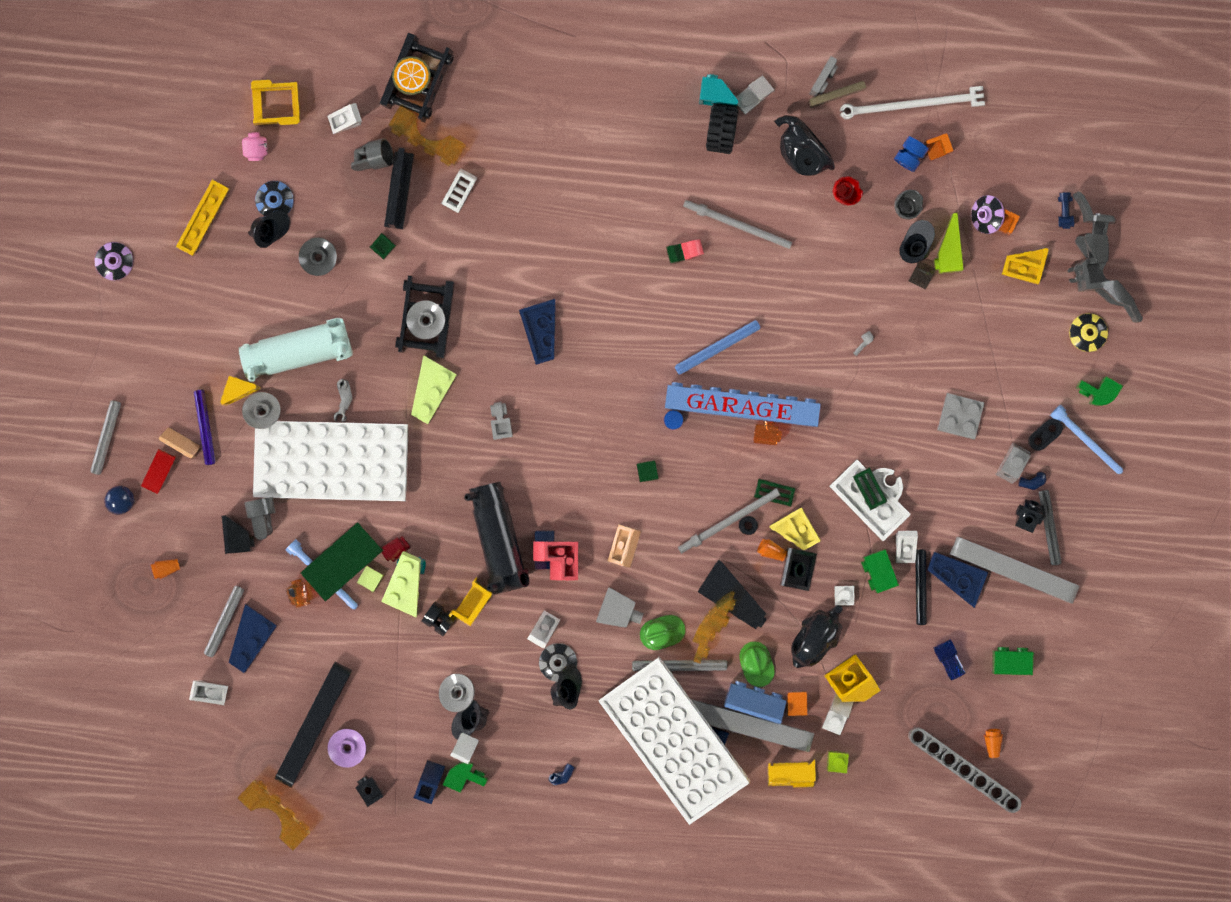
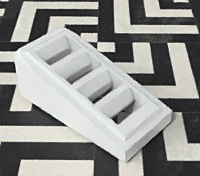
[441,169,477,213]

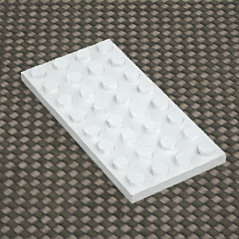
[253,421,408,501]
[598,657,751,825]

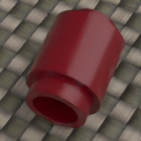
[381,535,411,562]

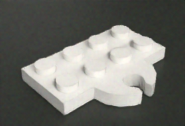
[829,460,911,541]

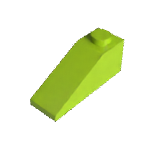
[934,213,963,274]

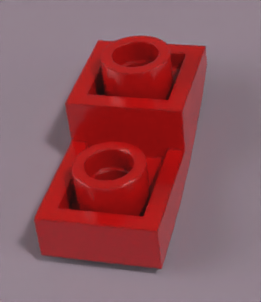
[141,449,176,494]

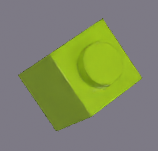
[826,751,849,773]

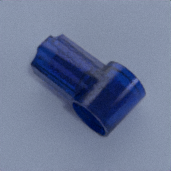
[933,639,966,681]

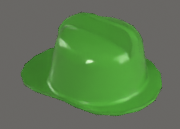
[640,615,685,650]
[739,641,775,687]

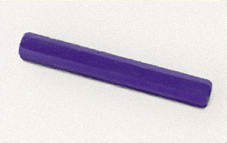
[194,390,216,465]

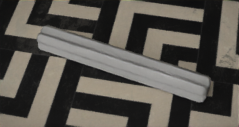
[90,400,121,475]
[204,586,244,657]

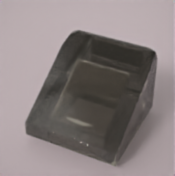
[909,261,935,290]

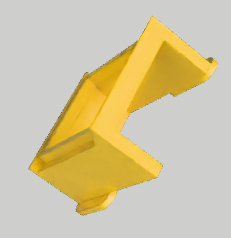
[251,80,300,126]
[449,577,492,626]
[767,760,816,788]

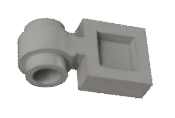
[490,402,513,440]

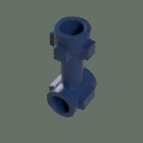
[1058,192,1074,229]

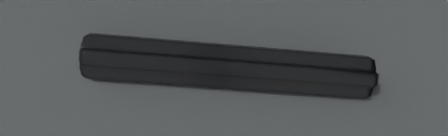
[915,549,927,625]

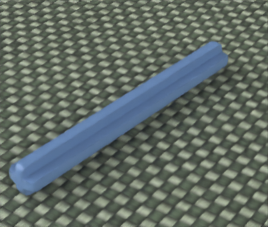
[675,320,761,375]

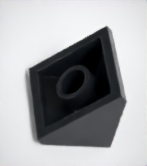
[780,548,817,591]

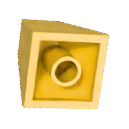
[824,654,881,702]

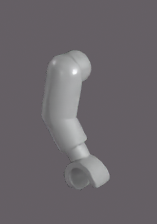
[334,379,353,422]

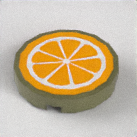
[392,56,431,95]

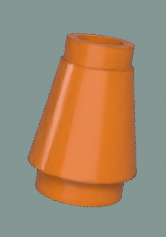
[757,538,787,562]
[151,559,180,580]
[984,729,1003,758]

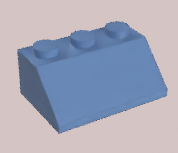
[724,681,786,724]

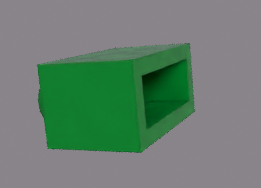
[861,549,899,593]
[992,647,1033,675]

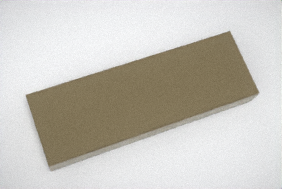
[809,81,866,108]

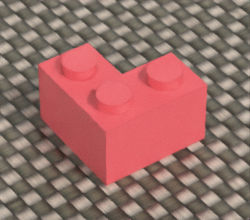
[533,542,578,580]

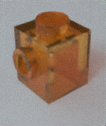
[753,421,782,446]

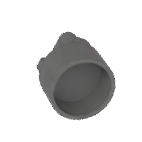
[351,138,394,171]
[244,497,276,540]

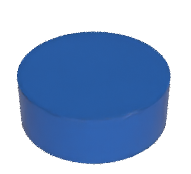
[664,410,683,430]

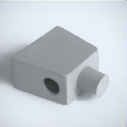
[995,443,1031,484]
[596,587,644,628]

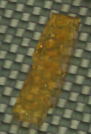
[692,591,736,663]

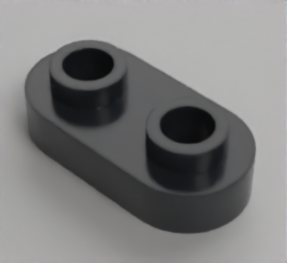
[1028,419,1063,451]

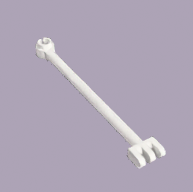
[840,86,985,120]

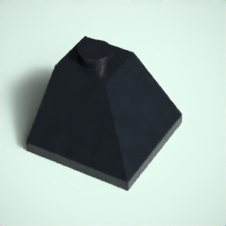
[221,515,255,554]

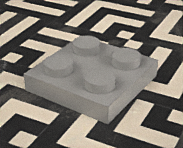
[809,56,838,97]
[937,393,984,440]

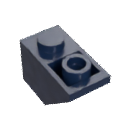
[413,760,445,804]

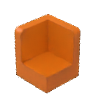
[924,133,954,160]
[998,209,1020,235]
[787,691,807,716]

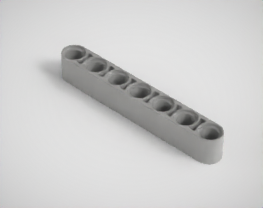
[950,537,1080,604]
[691,699,815,752]
[908,727,1021,813]

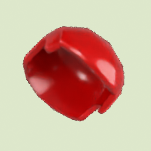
[832,176,863,206]

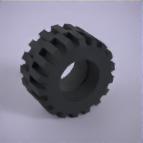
[706,103,738,154]

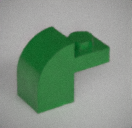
[1076,376,1123,406]
[443,762,488,793]

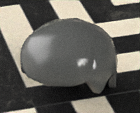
[894,189,923,220]

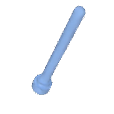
[1050,405,1123,474]
[285,539,358,609]

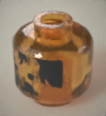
[286,579,314,608]

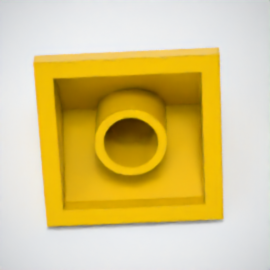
[220,376,260,406]

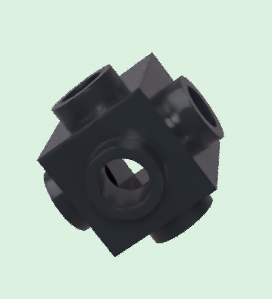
[1015,499,1045,533]

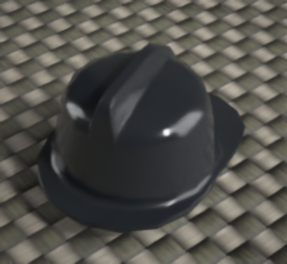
[248,210,290,248]
[899,220,935,264]
[550,665,582,710]
[451,700,490,740]

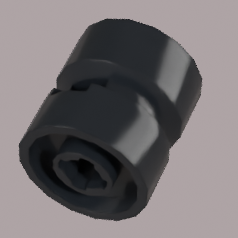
[421,601,457,636]

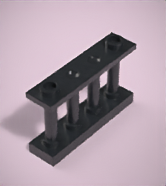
[379,33,454,123]
[395,276,455,359]

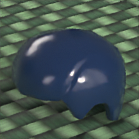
[104,486,134,515]

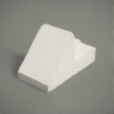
[736,75,775,115]
[327,103,362,134]
[896,531,918,563]
[527,611,560,649]
[189,680,228,705]
[822,694,853,735]
[450,733,478,764]

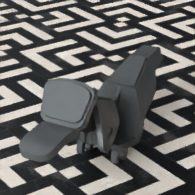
[1067,191,1143,323]

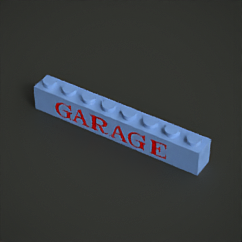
[665,382,820,427]

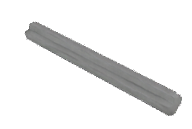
[632,660,727,671]

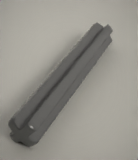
[1039,490,1062,566]

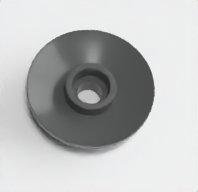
[299,238,337,276]

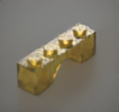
[388,106,467,167]
[237,780,311,851]

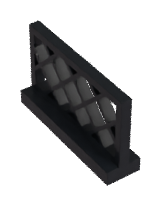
[384,148,414,230]

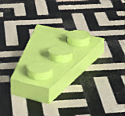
[411,355,457,424]
[382,551,421,617]

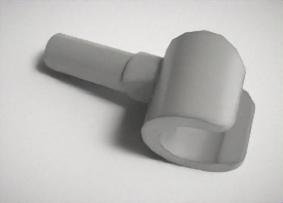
[853,331,874,356]

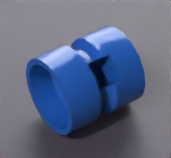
[894,136,929,172]

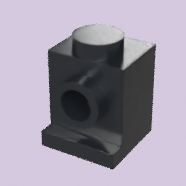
[355,775,385,807]

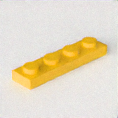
[176,180,230,256]

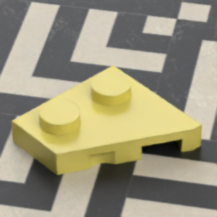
[769,507,821,550]

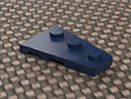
[519,299,556,365]
[927,552,988,608]
[228,604,277,673]

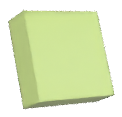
[357,566,383,592]

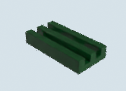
[852,468,888,511]
[754,479,796,507]

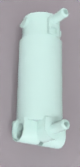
[239,318,353,382]

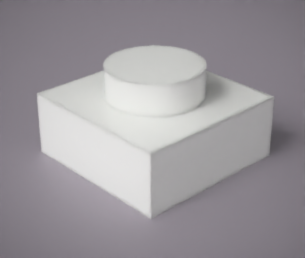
[834,586,854,605]

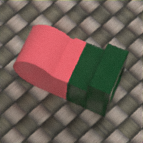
[666,239,704,265]

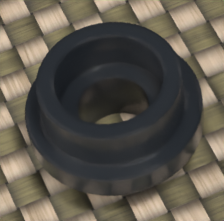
[739,516,758,535]

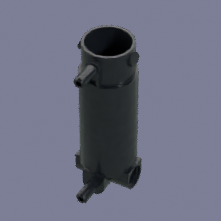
[464,482,530,594]

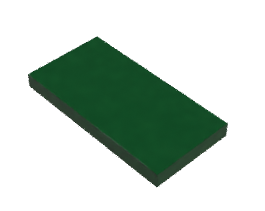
[300,522,383,602]

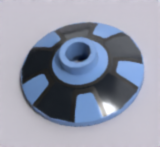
[255,181,294,216]

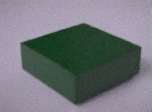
[369,233,396,260]
[636,460,658,483]

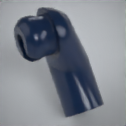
[1018,472,1047,490]
[549,763,576,786]

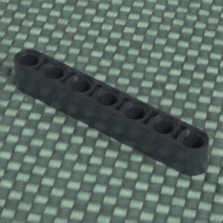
[274,661,352,788]

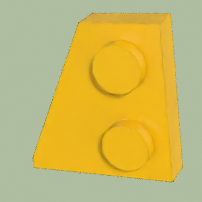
[1001,248,1049,285]

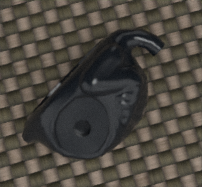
[774,115,835,176]
[791,605,843,668]

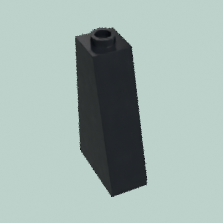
[697,560,767,629]

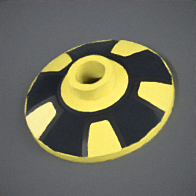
[1069,314,1108,352]

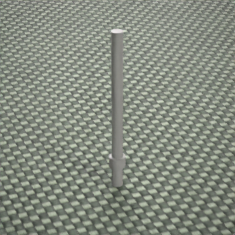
[683,200,792,249]
[678,488,780,554]

